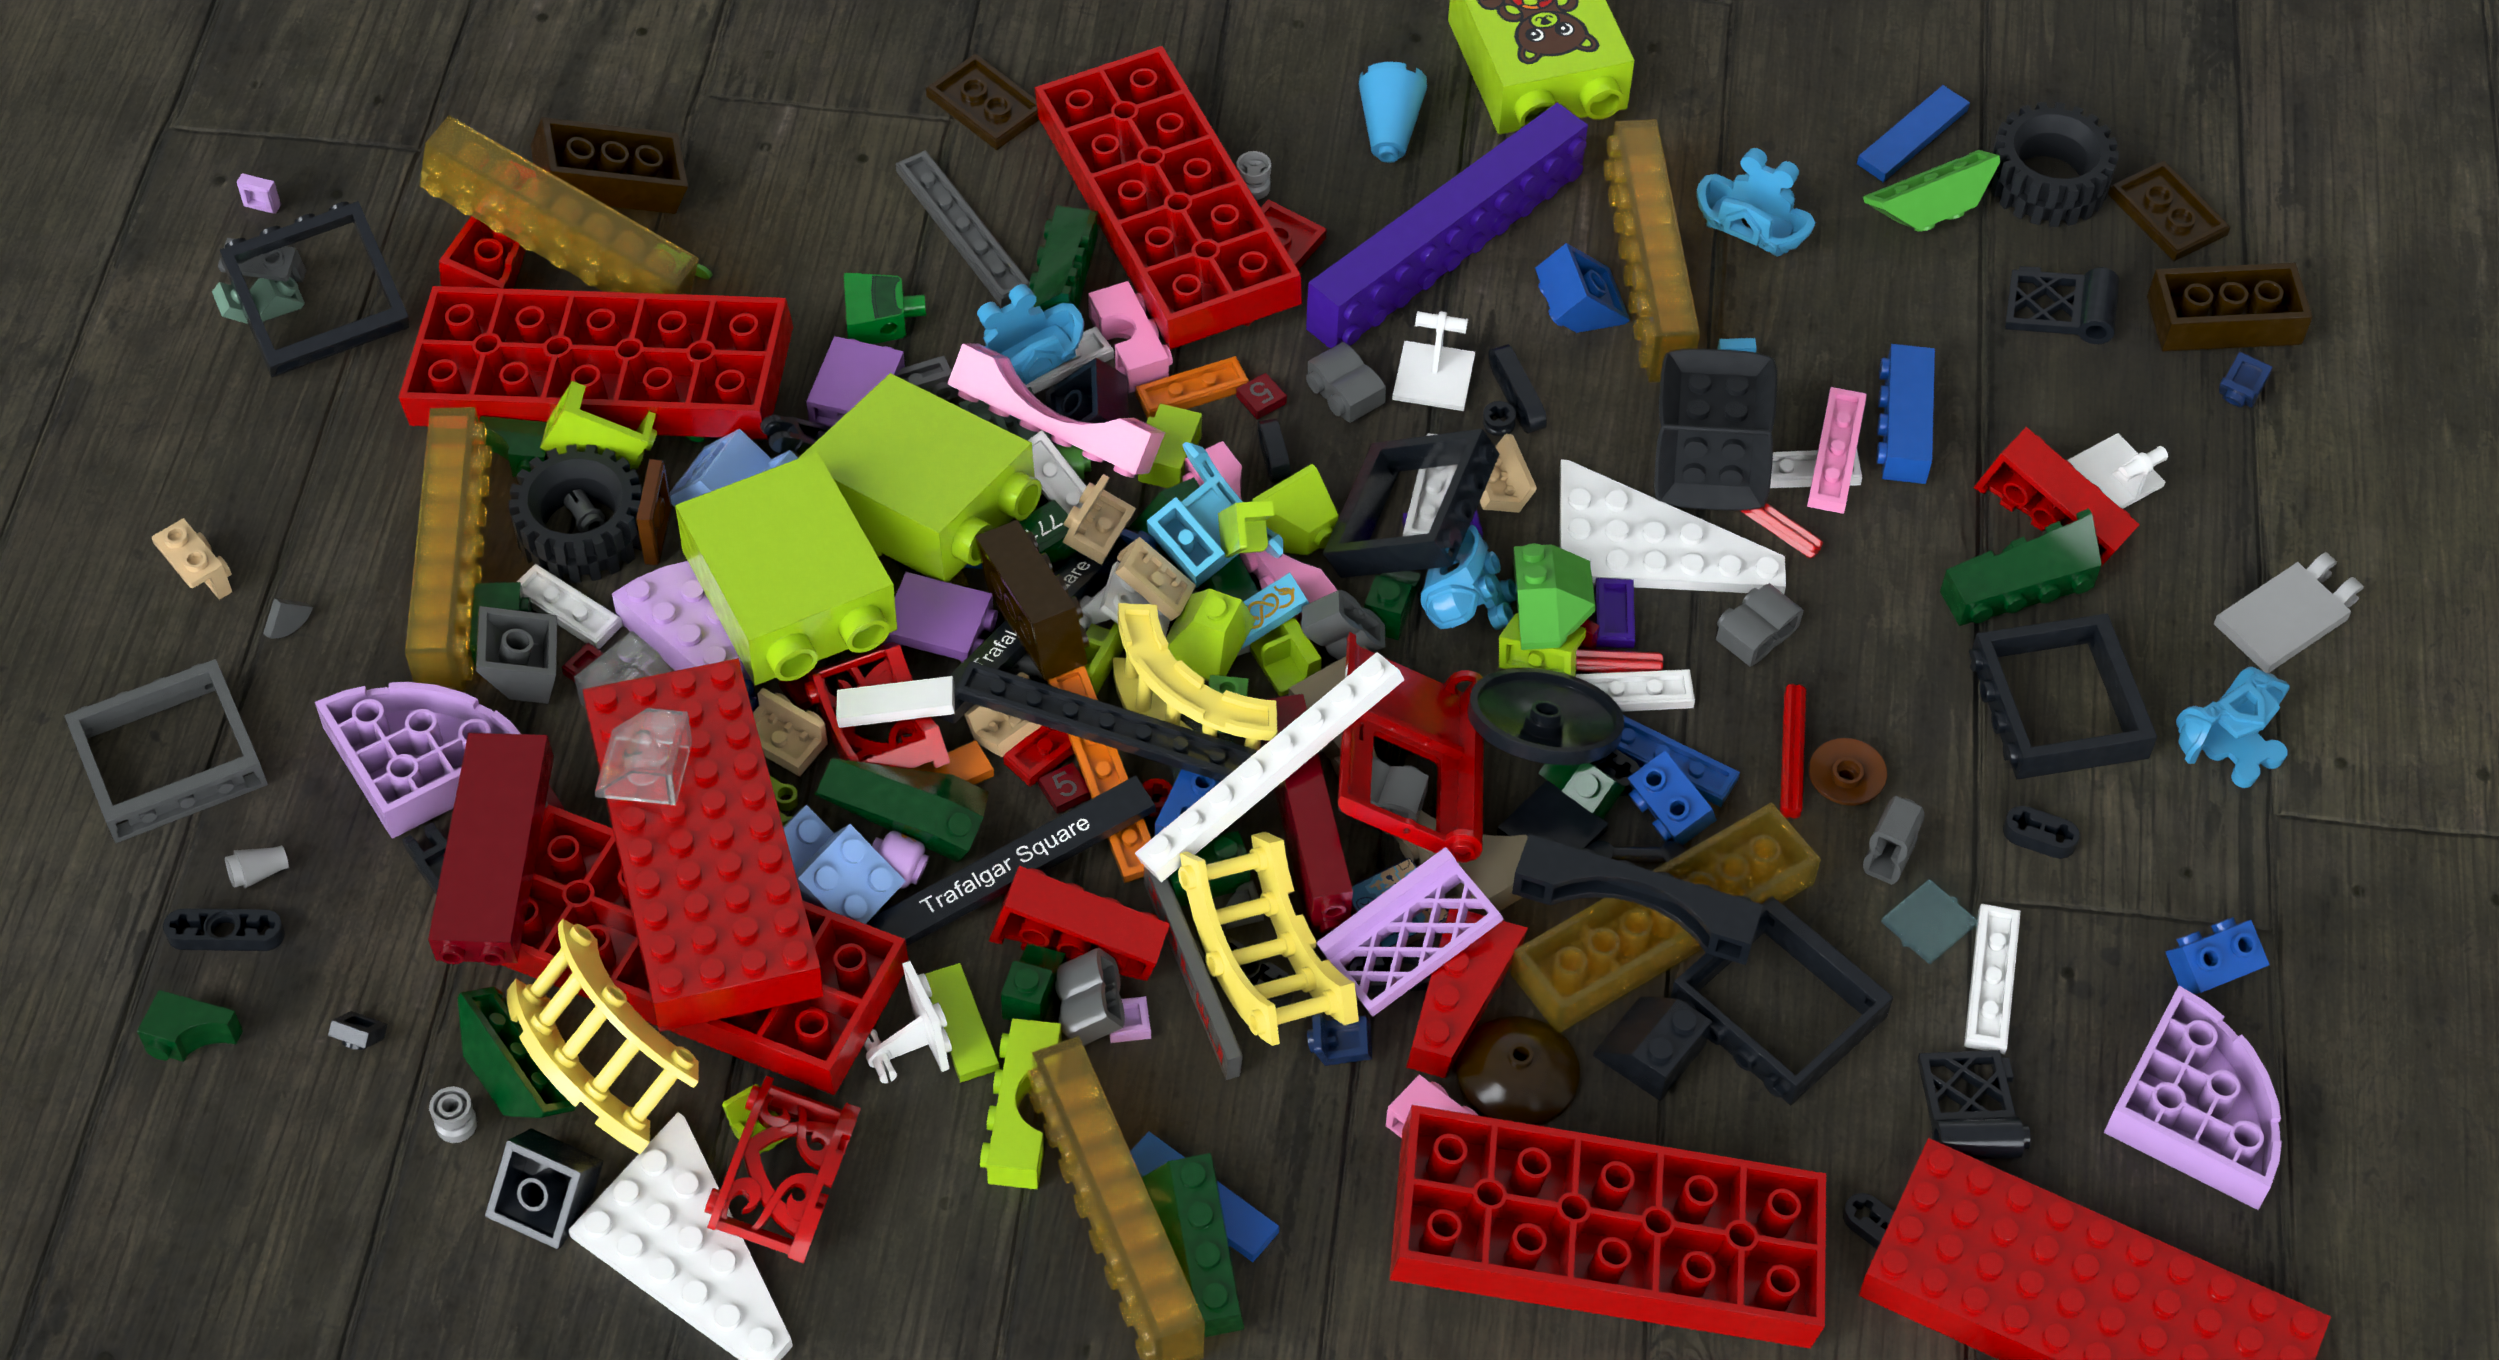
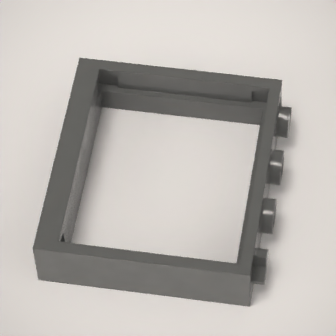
[64,659,268,843]

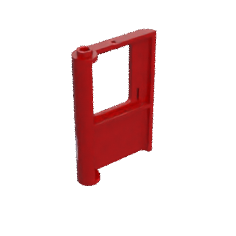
[1338,632,1484,863]

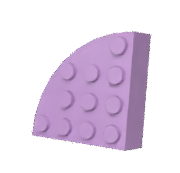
[612,561,751,680]
[315,682,521,839]
[2104,986,2282,1210]

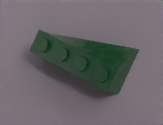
[1030,205,1098,312]
[1940,508,2102,626]
[1132,1153,1245,1338]

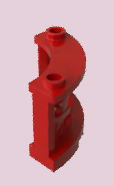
[804,642,951,769]
[704,1076,861,1263]

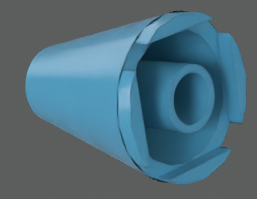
[1359,62,1427,163]

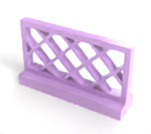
[1317,847,1504,1017]

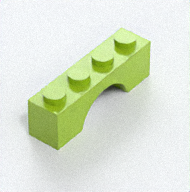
[980,1018,1062,1190]

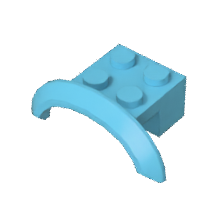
[1147,442,1283,588]

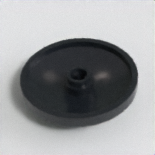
[1467,668,1624,765]

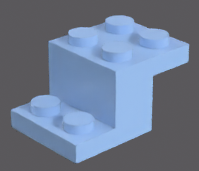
[670,429,798,507]
[783,805,906,924]

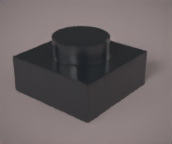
[328,1011,387,1050]

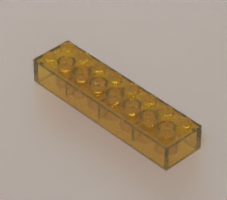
[420,116,699,295]
[1604,119,1700,382]
[405,407,492,693]
[1511,802,1821,1033]
[1028,1036,1204,1360]

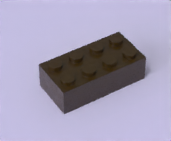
[530,117,688,214]
[2147,263,2313,351]
[975,520,1090,681]

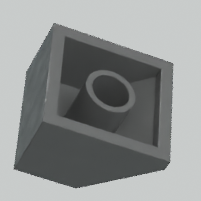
[476,606,557,704]

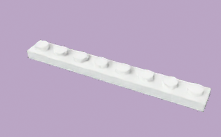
[1135,652,1405,882]

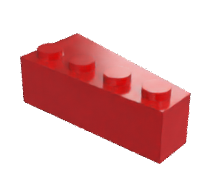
[439,162,542,289]
[1973,427,2140,567]
[989,866,1170,981]
[1406,909,1528,1078]

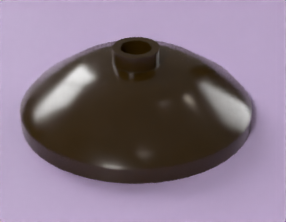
[1457,1016,1580,1126]

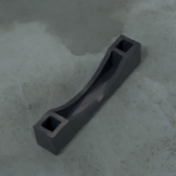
[1512,834,1764,965]

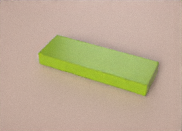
[925,963,999,1083]

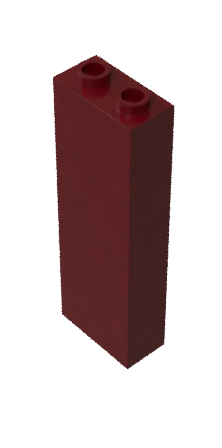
[1263,694,1353,939]
[428,733,554,966]

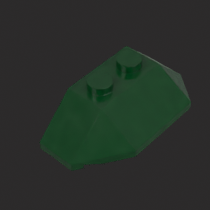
[458,987,577,1118]

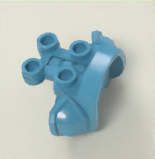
[1696,148,1816,257]
[977,284,1084,384]
[1421,525,1517,630]
[2176,667,2290,788]

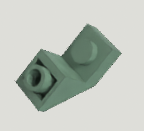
[212,277,305,324]

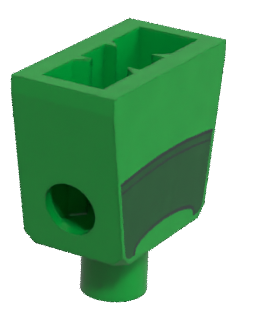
[844,273,926,344]

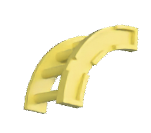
[1112,603,1277,750]
[1178,832,1359,1046]
[507,919,699,1154]

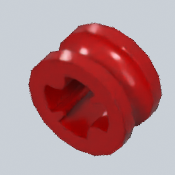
[1142,778,1172,818]

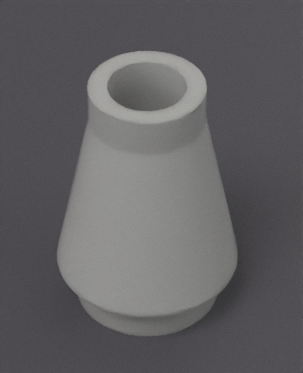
[225,845,289,889]

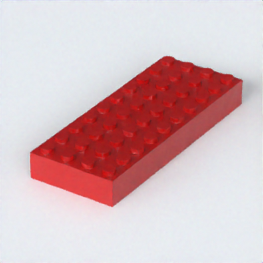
[1035,46,1302,350]
[398,286,794,439]
[582,658,823,1032]
[501,804,909,1096]
[1389,1105,1826,1349]
[1858,1138,2331,1360]

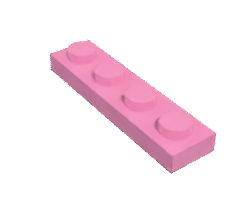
[1807,387,1867,514]

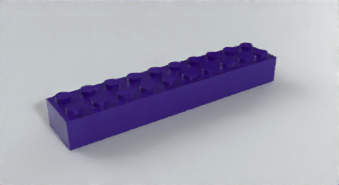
[1306,102,1588,349]

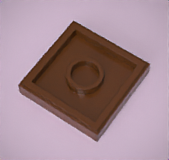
[636,459,672,565]

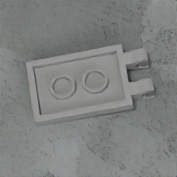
[2214,552,2364,673]

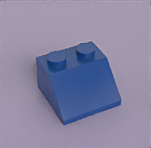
[1535,243,1630,333]

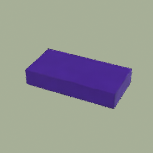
[1595,578,1635,648]

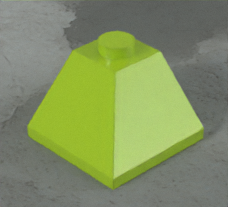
[1252,464,1339,555]
[1166,589,1255,681]

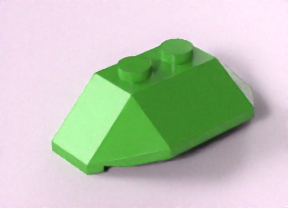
[1863,150,2000,231]
[1513,543,1595,650]

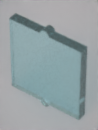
[1881,879,1978,965]

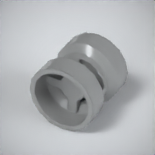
[1236,151,1271,200]
[429,1086,477,1143]

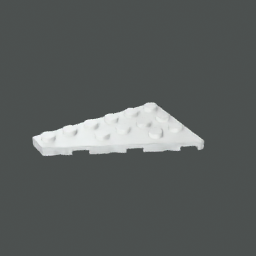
[1560,460,1786,594]
[568,1112,793,1360]

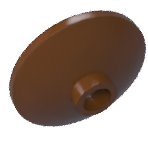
[1809,738,1887,806]

